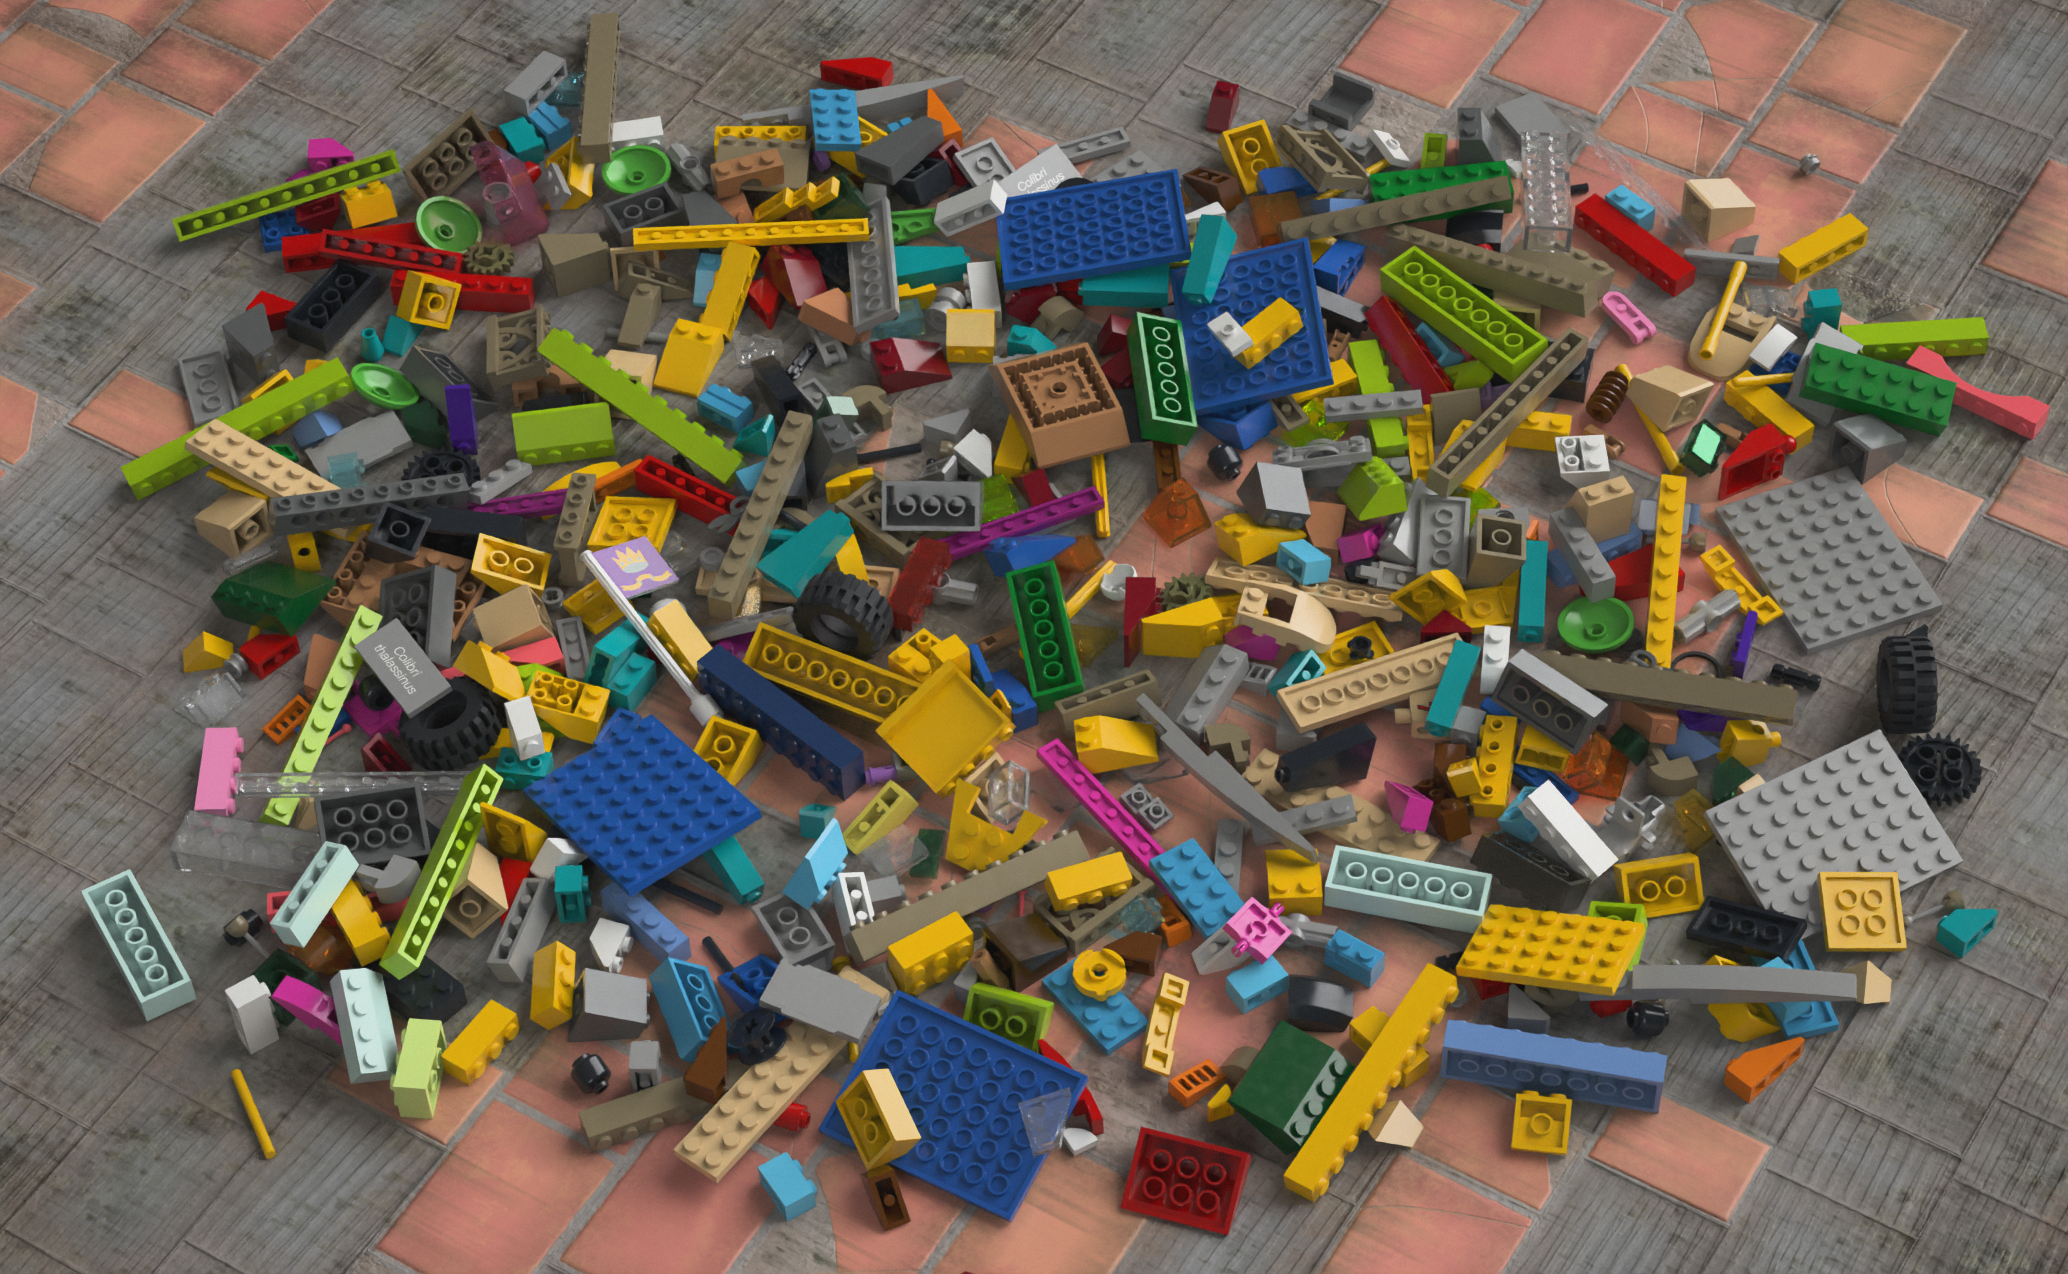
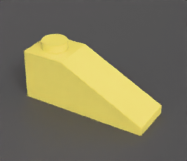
[842,780,919,855]

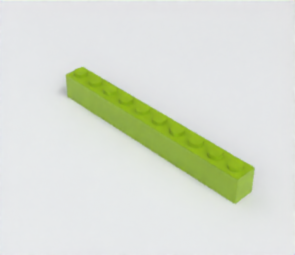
[172,149,401,242]
[537,327,747,489]
[120,357,355,501]
[256,605,383,835]
[379,764,503,980]

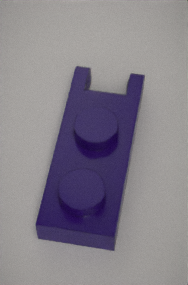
[1730,611,1758,679]

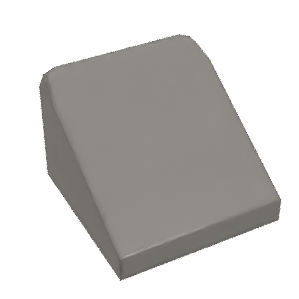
[1731,235,1760,256]

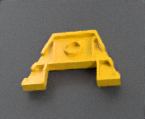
[1450,568,1520,634]
[945,778,1048,874]

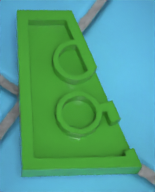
[891,208,939,245]

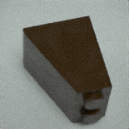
[982,912,1068,993]

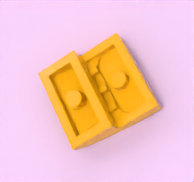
[562,579,634,635]

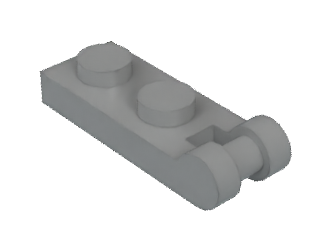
[804,323,847,368]

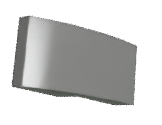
[1119,783,1174,831]

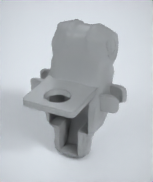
[1596,795,1665,865]

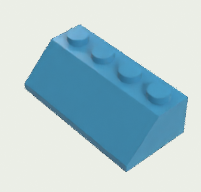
[648,957,740,1063]

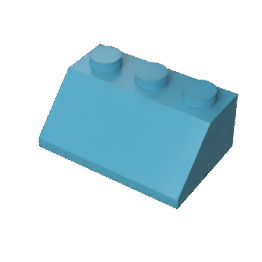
[782,818,848,910]

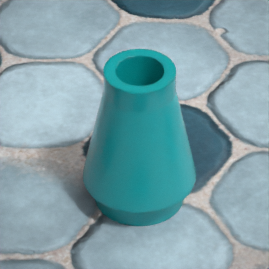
[361,328,384,363]

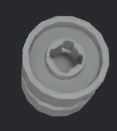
[482,182,516,226]
[925,287,967,332]

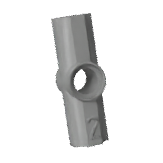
[666,142,715,196]
[901,571,979,606]
[1673,589,1741,644]
[1278,913,1338,949]

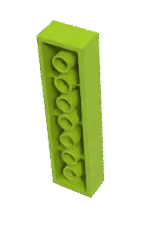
[1380,245,1548,384]

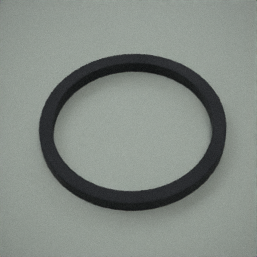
[1670,651,1722,678]

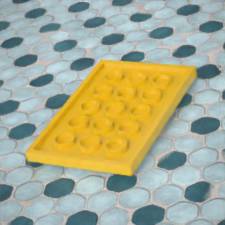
[1456,904,1645,996]

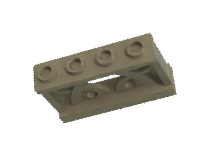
[1274,125,1370,194]
[486,304,552,392]
[553,473,602,587]
[834,473,946,571]
[1033,846,1155,957]

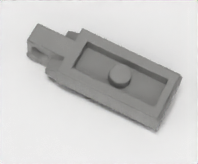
[1355,561,1416,591]

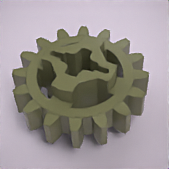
[463,237,515,276]
[1160,572,1214,612]

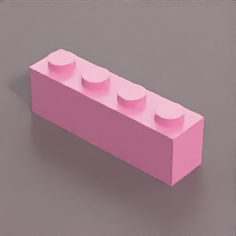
[194,727,244,825]

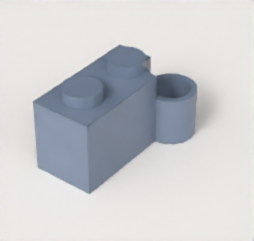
[1638,498,1701,538]

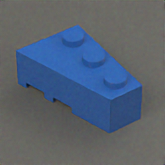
[1313,238,1365,297]

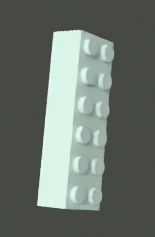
[1324,845,1492,934]
[81,869,197,1021]

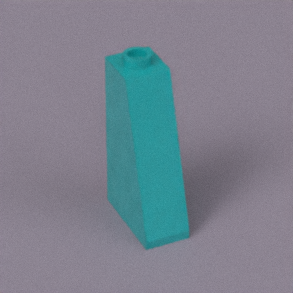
[1182,214,1237,306]
[894,246,971,289]
[1078,263,1170,308]
[756,509,854,600]
[1517,540,1548,643]
[583,612,649,688]
[1424,639,1481,738]
[701,835,765,906]

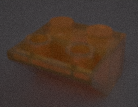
[1562,730,1629,801]
[280,920,356,977]

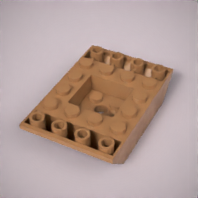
[988,342,1130,469]
[319,530,488,644]

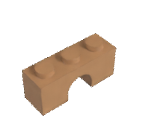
[710,148,784,199]
[512,365,586,407]

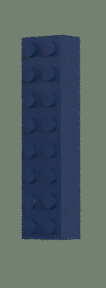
[697,644,866,801]

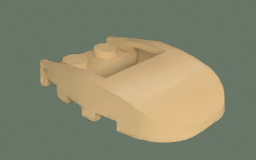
[1687,302,1776,381]
[1233,579,1336,653]

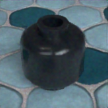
[1207,444,1243,481]
[358,674,394,711]
[1626,1000,1669,1036]
[571,1053,611,1095]

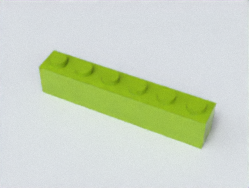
[1839,317,1989,361]
[1348,339,1409,458]

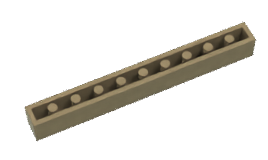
[577,13,620,164]
[1276,176,1512,243]
[1384,222,1598,318]
[1426,327,1589,499]
[707,410,813,621]
[1538,650,1798,726]
[843,829,1090,966]
[578,1045,849,1153]

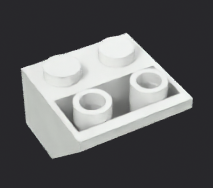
[1554,435,1610,489]

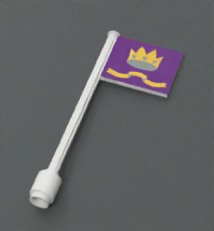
[579,536,726,729]

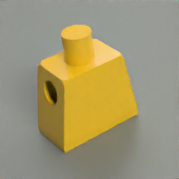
[286,532,322,573]
[1715,720,1781,772]
[1515,724,1570,774]

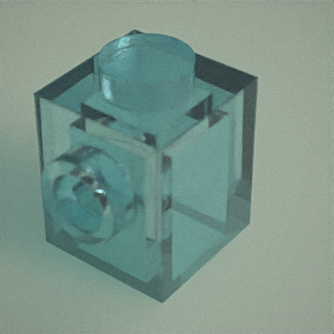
[1117,893,1165,933]

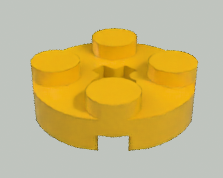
[1073,948,1126,1001]

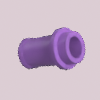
[865,764,897,787]

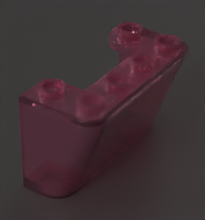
[469,141,549,247]

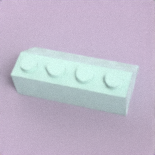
[330,968,398,1084]

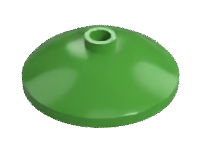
[602,145,671,196]
[415,196,482,257]
[350,363,419,410]
[1558,596,1634,653]

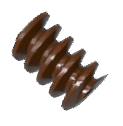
[1585,371,1628,423]

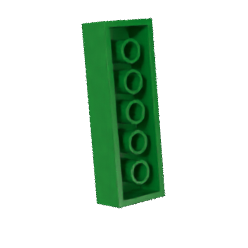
[1368,160,1514,226]
[1126,312,1197,446]
[1798,343,1957,437]
[1005,560,1086,713]

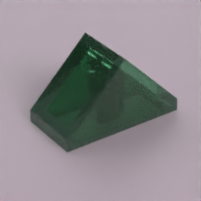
[1608,723,1650,767]

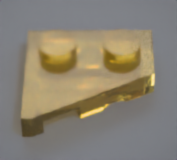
[1071,623,1118,667]
[1674,788,1716,854]

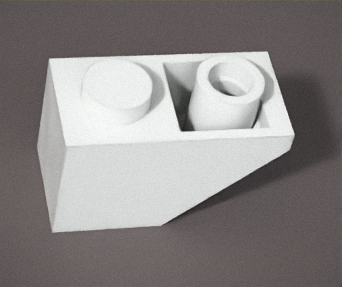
[590,918,634,973]

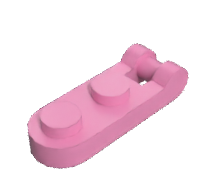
[1602,292,1657,345]

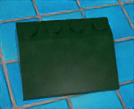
[211,560,336,637]
[1226,1020,1355,1155]

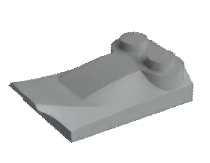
[752,893,836,972]

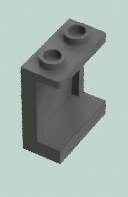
[1308,72,1375,132]

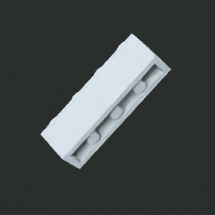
[1518,779,1618,886]

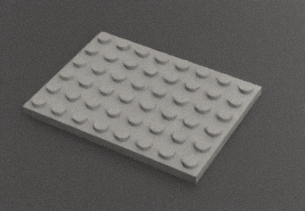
[1715,466,1943,655]
[1703,729,1963,941]

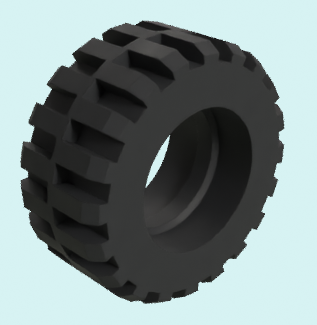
[793,571,894,662]
[1876,635,1938,734]
[398,676,502,773]

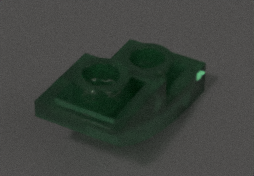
[909,828,946,879]

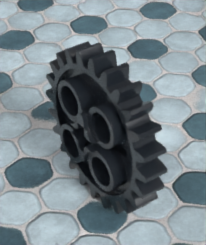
[401,446,481,503]
[1898,733,1982,807]

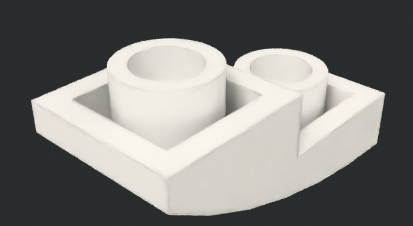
[1749,324,1797,372]

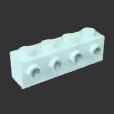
[270,841,359,948]

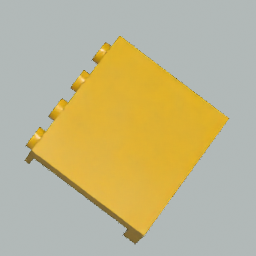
[875,658,1016,799]

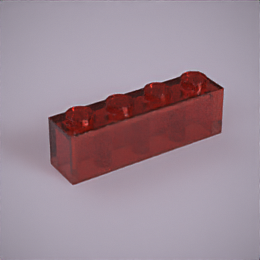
[887,536,952,632]

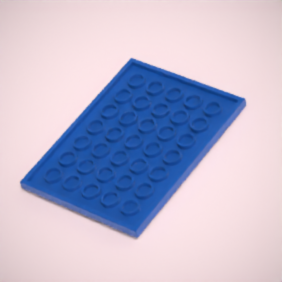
[996,169,1192,291]
[1169,237,1334,416]
[523,714,762,897]
[818,990,1089,1223]

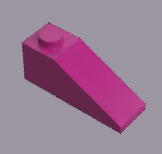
[1384,780,1433,834]

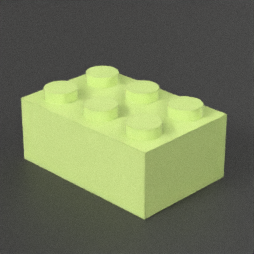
[390,1018,448,1119]

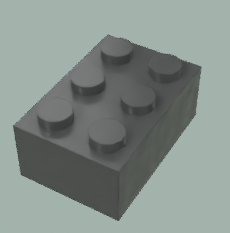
[602,182,686,247]

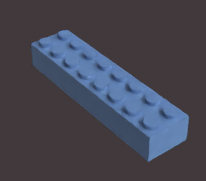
[1440,1019,1667,1113]

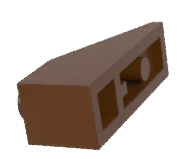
[1182,166,1244,212]

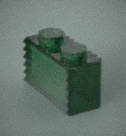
[1679,419,1728,478]

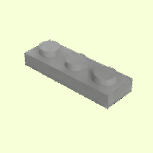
[468,459,533,505]

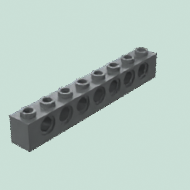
[268,473,470,537]

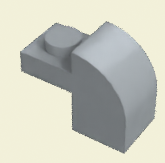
[356,854,421,904]

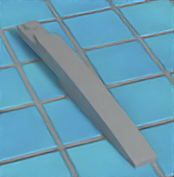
[741,75,964,134]
[1136,693,1320,864]
[1579,965,1857,1004]

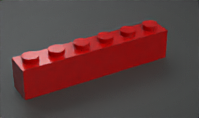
[1574,193,1696,297]
[282,222,424,273]
[319,229,464,273]
[390,269,536,313]
[1363,295,1456,419]
[634,455,746,537]

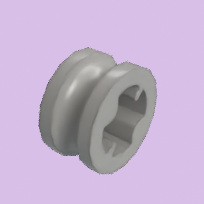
[541,587,564,612]
[223,653,249,679]

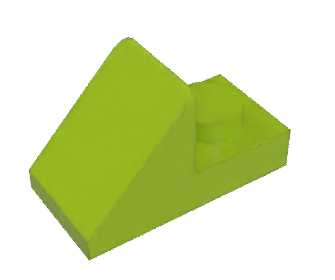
[1420,132,1448,169]
[1444,360,1494,390]

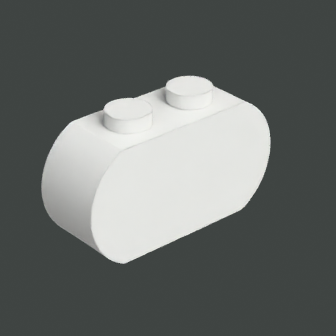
[1480,625,1510,695]

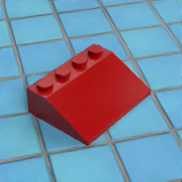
[1120,1127,1252,1235]

